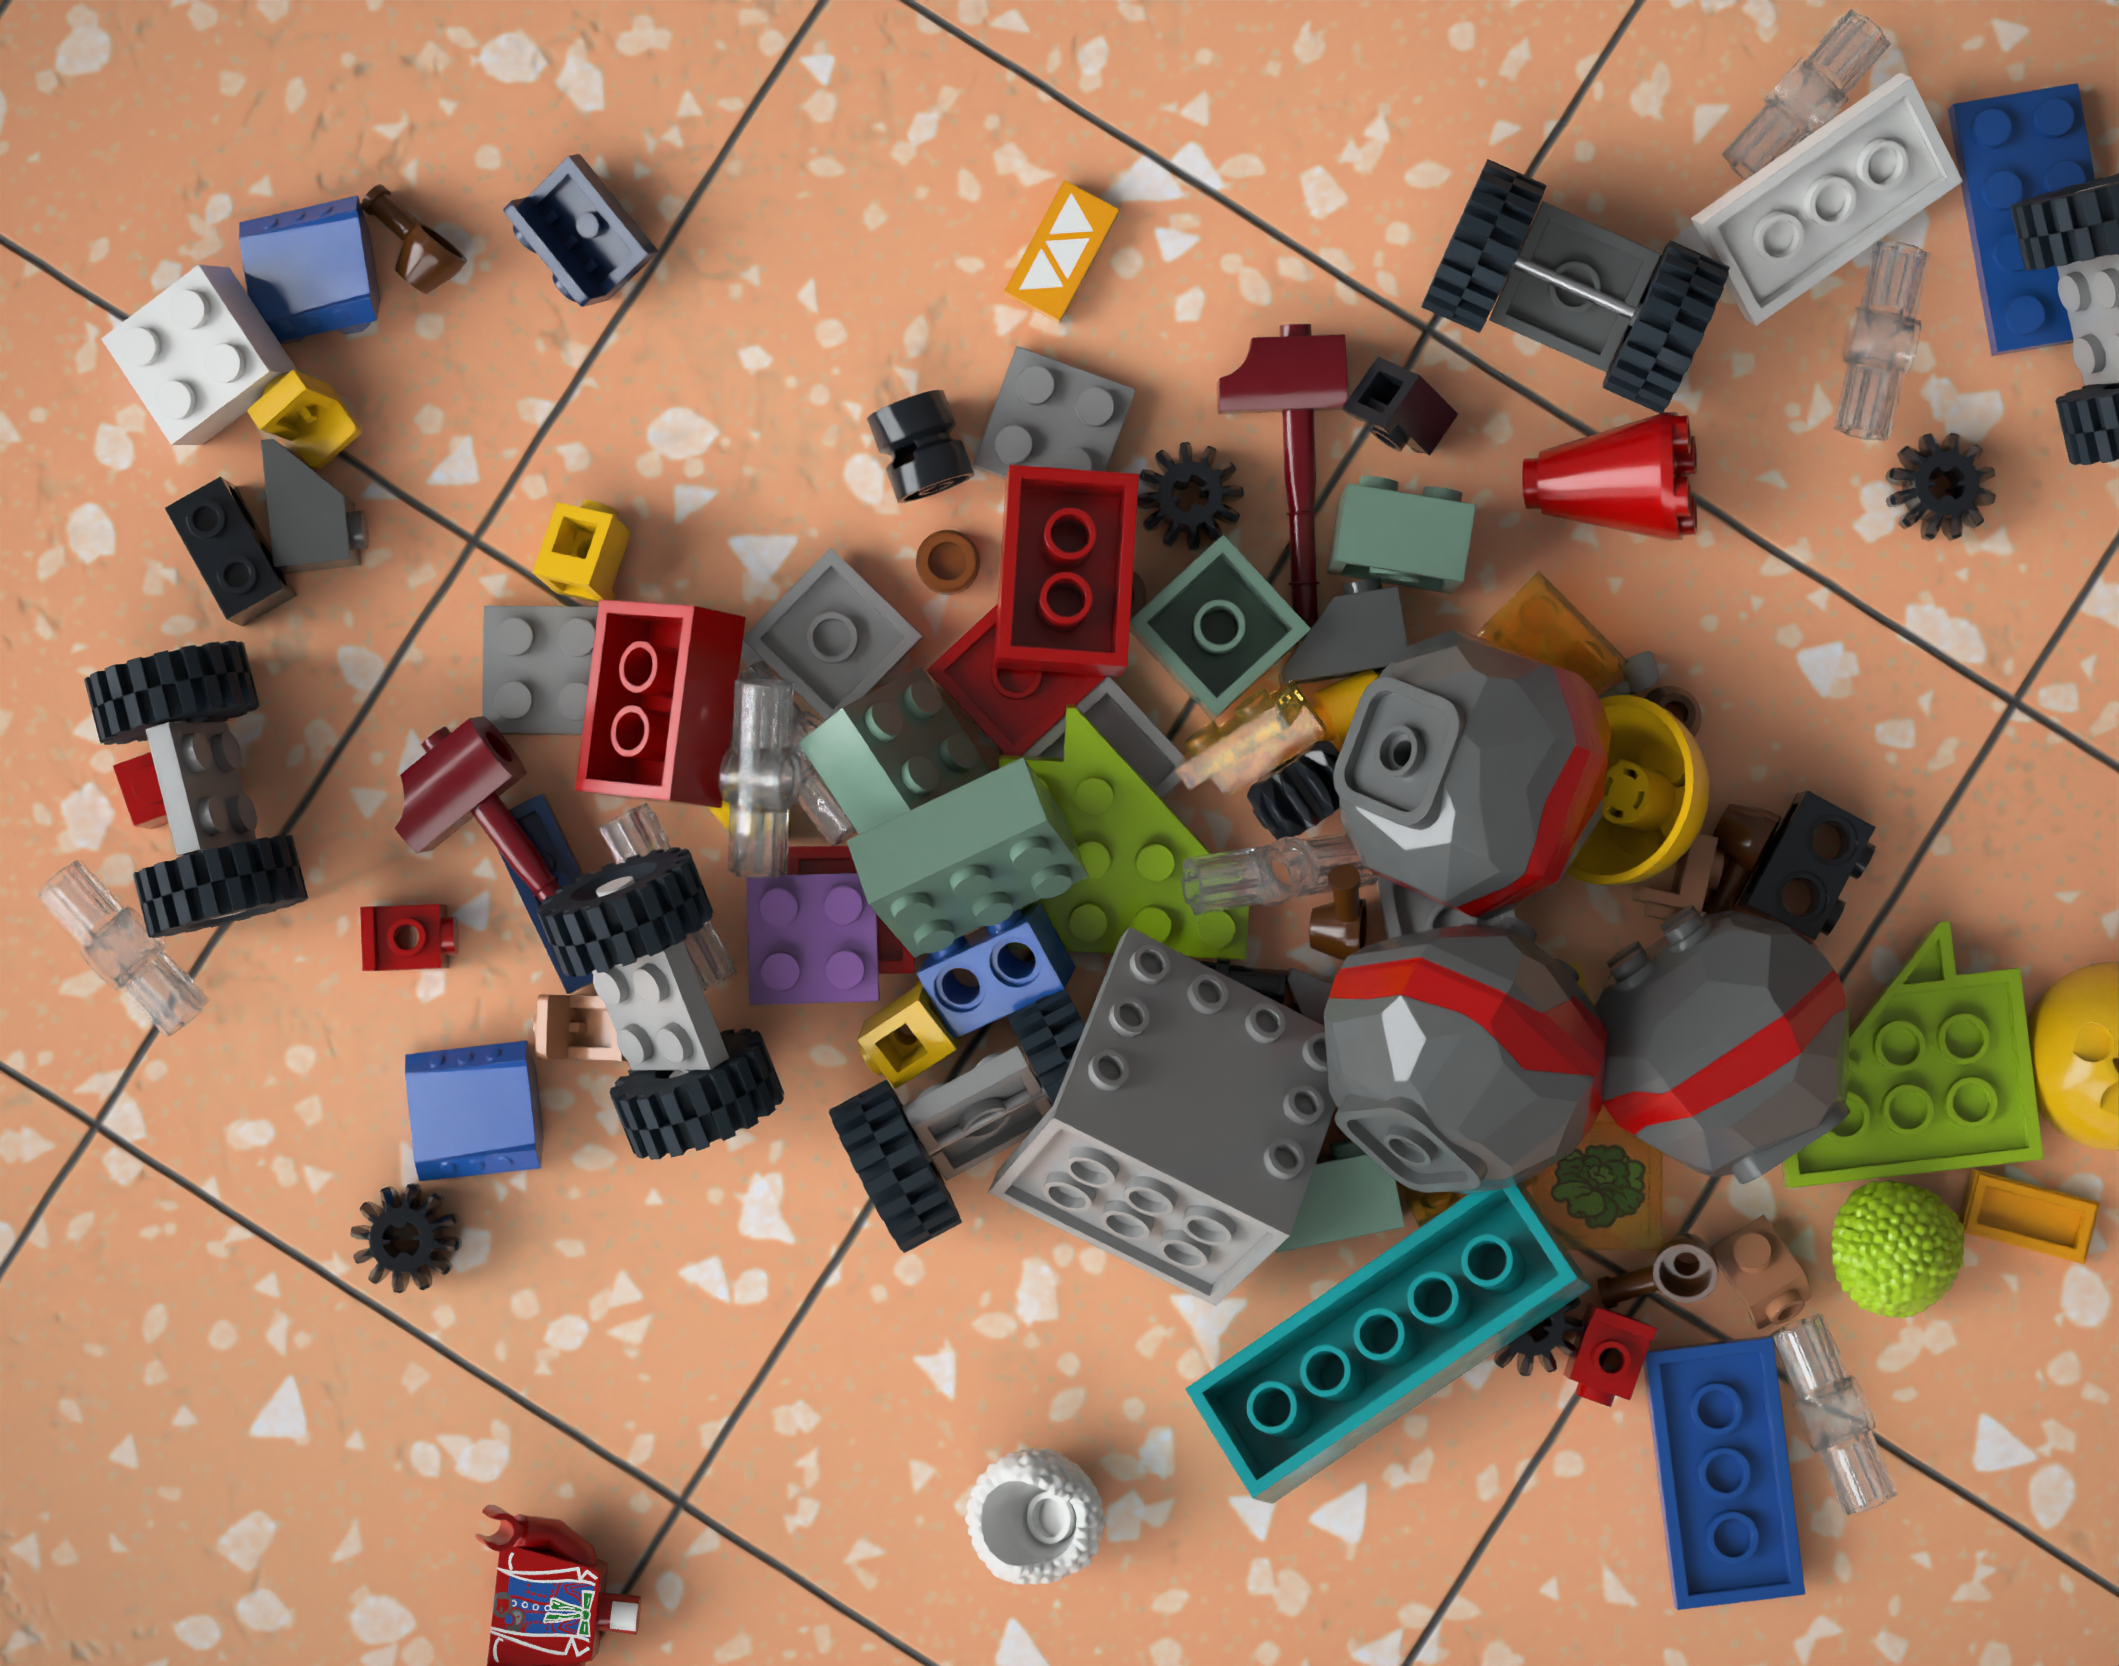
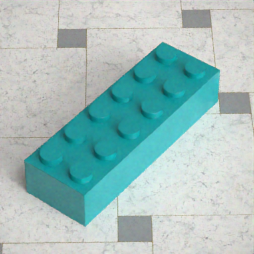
[1185,1182,1591,1504]

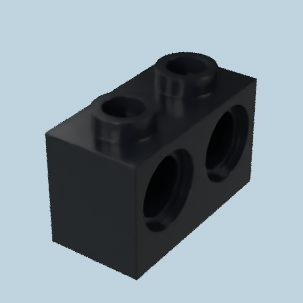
[165,476,297,627]
[1737,790,1876,941]

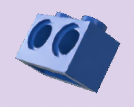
[916,901,1076,1039]

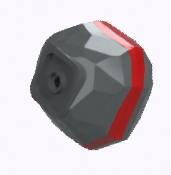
[1333,630,1611,921]
[1592,905,1850,1184]
[1324,917,1608,1194]

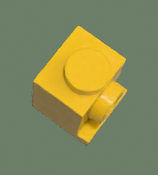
[532,500,631,603]
[857,981,961,1089]

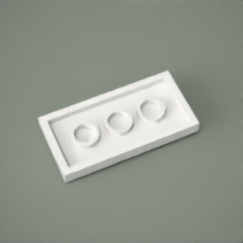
[1691,73,1963,326]

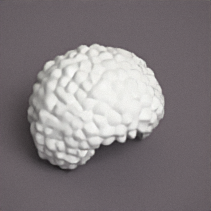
[965,1448,1107,1585]

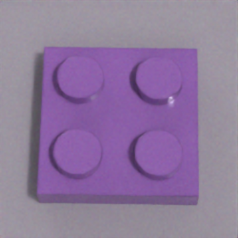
[746,873,880,1005]

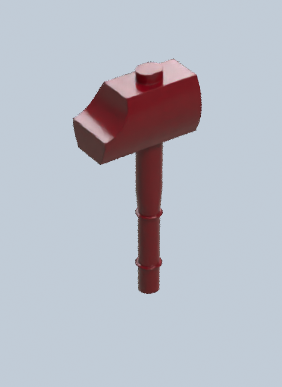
[1217,324,1347,620]
[394,716,562,903]

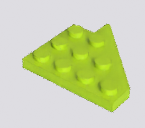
[999,704,1250,960]
[1781,921,2044,1188]

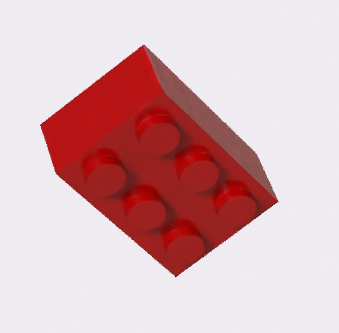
[994,465,1139,677]
[575,600,746,808]

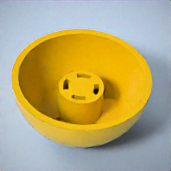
[1565,695,1709,886]
[2027,962,2119,1151]

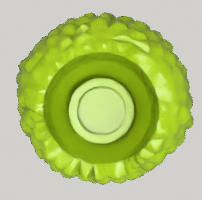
[1831,1180,1965,1319]

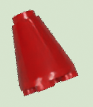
[1522,412,1697,541]

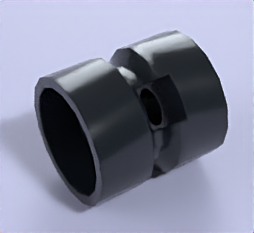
[867,390,974,503]

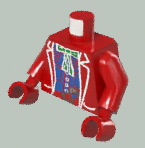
[475,1505,641,1666]

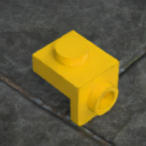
[247,369,361,470]

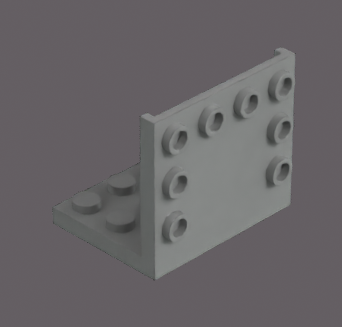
[988,927,1336,1306]

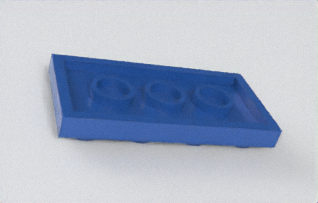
[1948,83,2095,356]
[1643,1335,1805,1610]

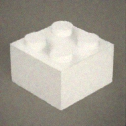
[101,265,298,445]

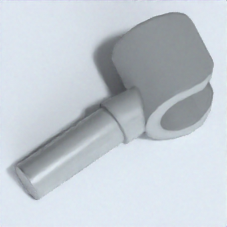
[1598,651,1659,699]

